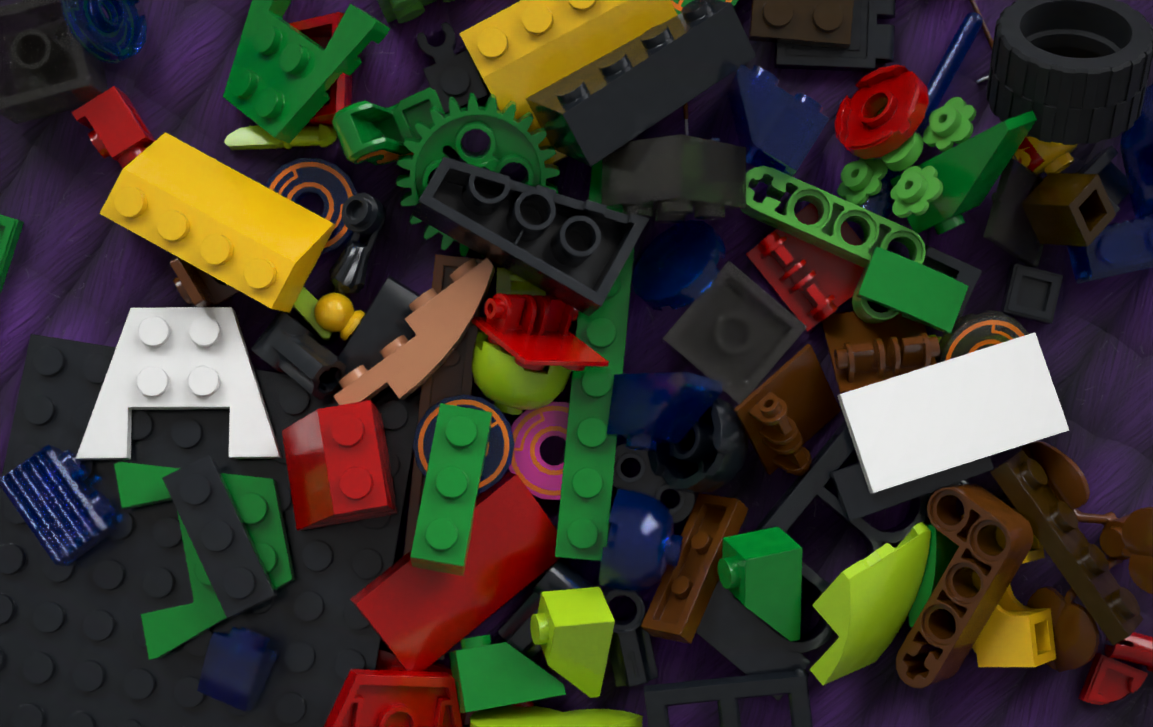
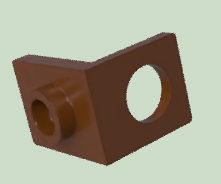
[169,257,240,308]

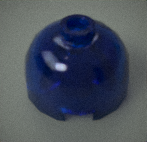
[599,489,683,592]

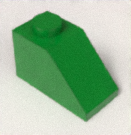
[718,526,802,642]
[448,634,566,713]

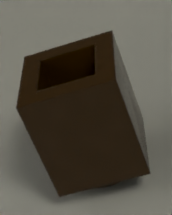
[1021,173,1116,247]

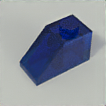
[607,372,723,451]

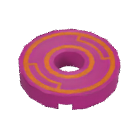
[506,401,569,500]

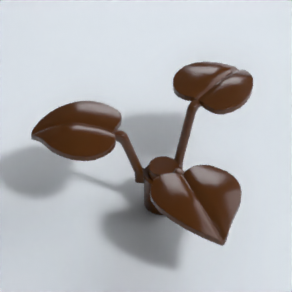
[1021,440,1153,672]

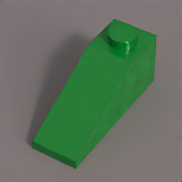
[890,110,1037,235]

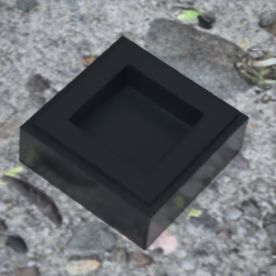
[1000,264,1063,325]

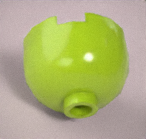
[471,329,571,415]

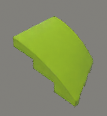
[810,522,931,685]

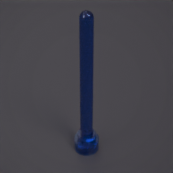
[860,12,983,219]

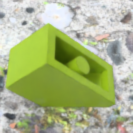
[530,587,615,698]

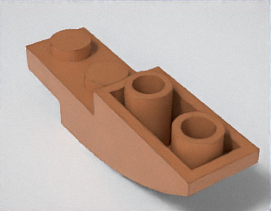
[333,258,495,405]

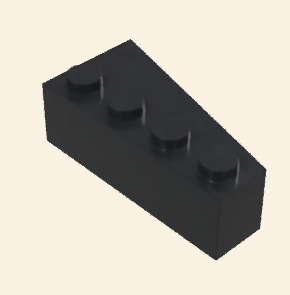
[526,0,756,167]
[412,157,649,317]

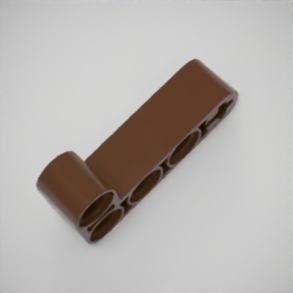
[896,484,1034,688]

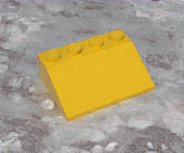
[459,0,677,164]

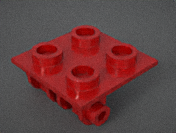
[745,203,864,332]
[471,293,609,371]

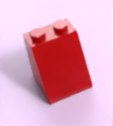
[282,400,398,531]

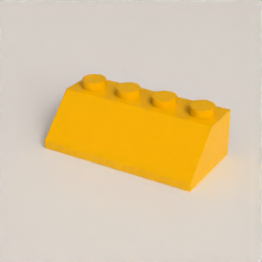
[99,132,336,313]

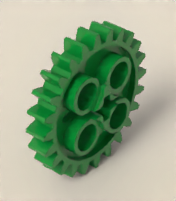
[396,93,560,258]

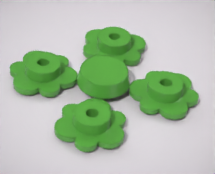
[837,97,976,218]

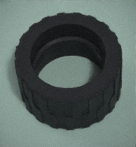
[986,0,1153,145]

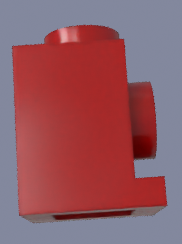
[71,86,155,169]

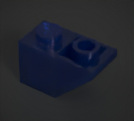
[197,627,279,712]

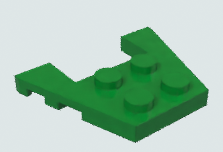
[223,0,390,144]
[114,462,295,660]

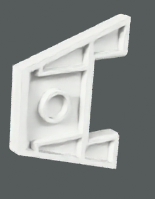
[76,307,283,460]

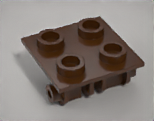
[821,307,940,394]
[734,344,841,476]

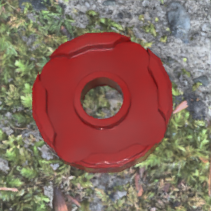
[835,64,929,159]

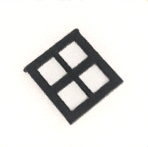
[644,668,813,727]

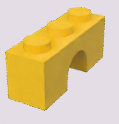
[961,509,1056,667]

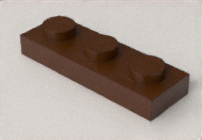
[641,493,749,644]

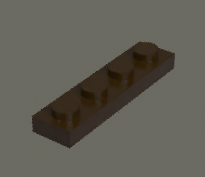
[990,449,1144,645]

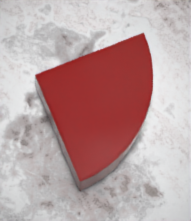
[1078,652,1148,705]

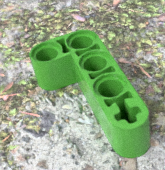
[736,166,926,324]

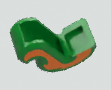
[332,87,445,166]

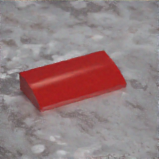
[350,472,560,671]

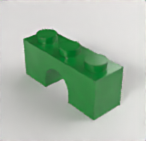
[410,403,492,576]

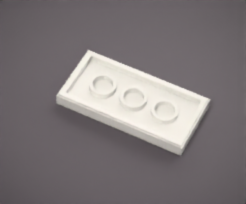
[837,332,1069,494]

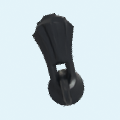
[329,193,386,295]

